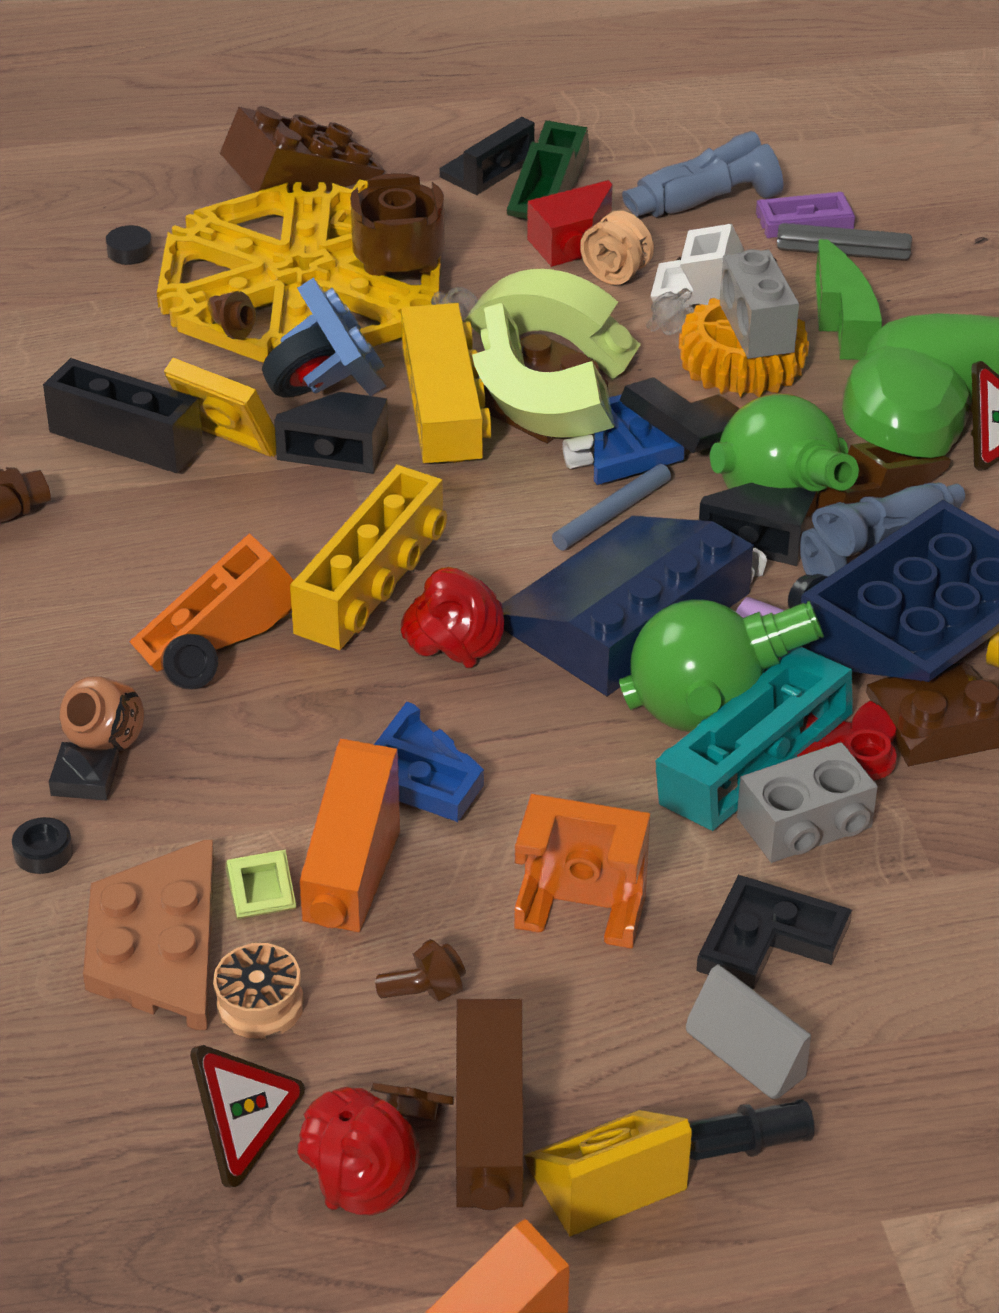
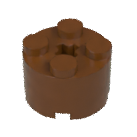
[350,173,445,276]

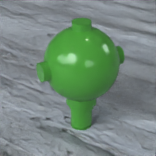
[710,394,859,494]
[619,600,824,732]

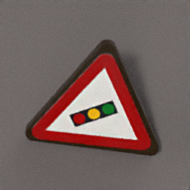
[970,361,999,471]
[190,1045,305,1188]

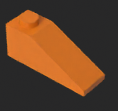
[129,533,294,672]

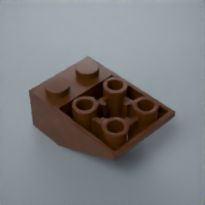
[220,106,385,193]

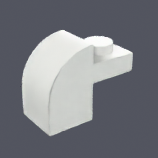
[650,224,744,310]

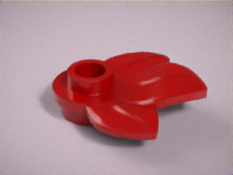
[797,701,897,780]

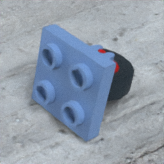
[262,277,386,398]

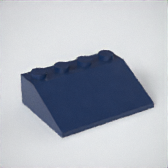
[801,500,999,682]
[502,516,754,697]

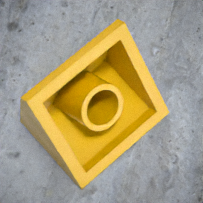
[524,1110,692,1237]

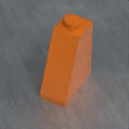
[300,738,400,933]
[425,1219,570,1313]

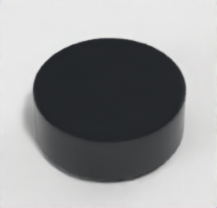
[106,225,153,265]
[161,634,218,689]
[12,817,73,874]

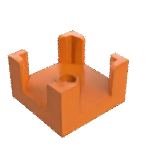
[514,794,651,949]

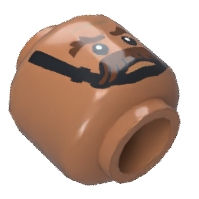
[59,676,145,752]

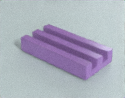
[756,192,855,238]

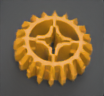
[678,298,809,398]

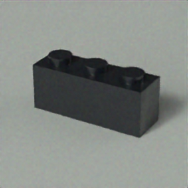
[43,358,203,473]

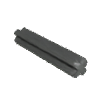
[777,223,912,261]

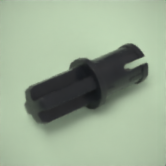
[689,1099,815,1160]

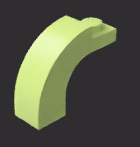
[465,269,641,380]
[472,303,615,438]

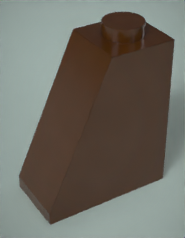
[456,999,523,1210]

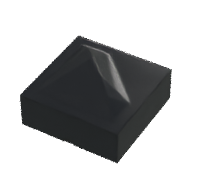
[49,742,119,801]

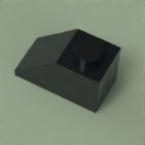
[274,392,388,474]
[699,482,818,566]

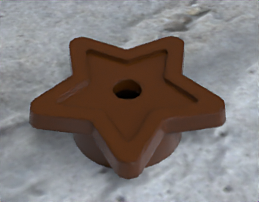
[370,1083,454,1121]

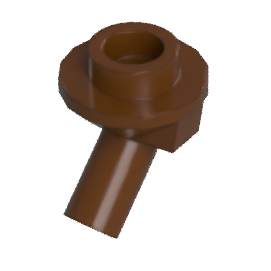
[207,291,256,340]
[375,939,466,1002]

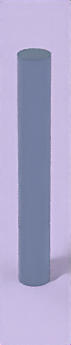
[552,464,671,551]

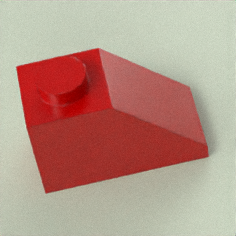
[527,180,613,267]

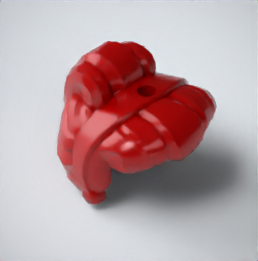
[401,567,504,668]
[297,1086,420,1216]

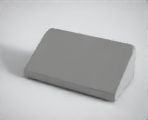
[685,965,811,1099]

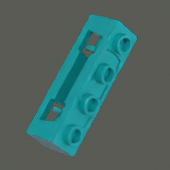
[655,647,853,831]

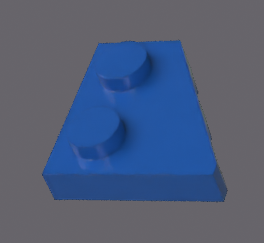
[594,394,684,485]
[374,702,484,822]

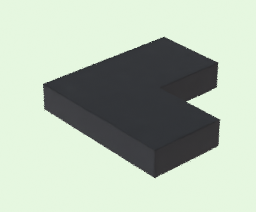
[619,377,740,453]
[696,875,852,989]

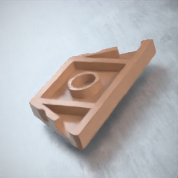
[83,839,214,1030]

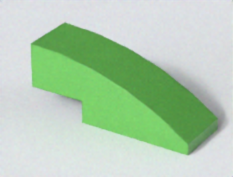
[815,239,882,360]

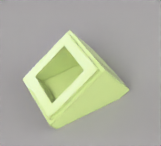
[226,849,296,919]

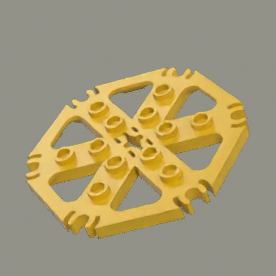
[157,182,441,363]

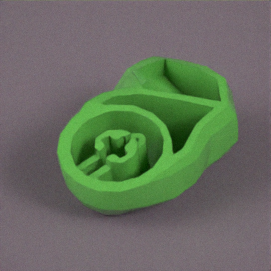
[842,313,999,458]

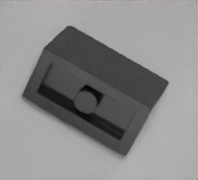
[439,116,535,195]

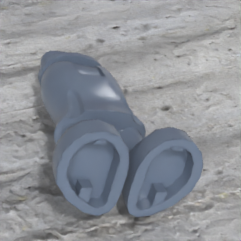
[622,131,784,217]
[800,482,965,576]

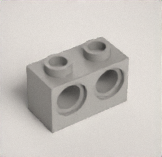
[720,249,799,359]
[737,742,878,863]

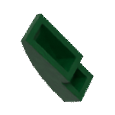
[507,120,590,219]

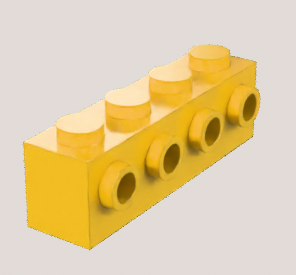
[401,303,491,463]
[290,465,447,650]

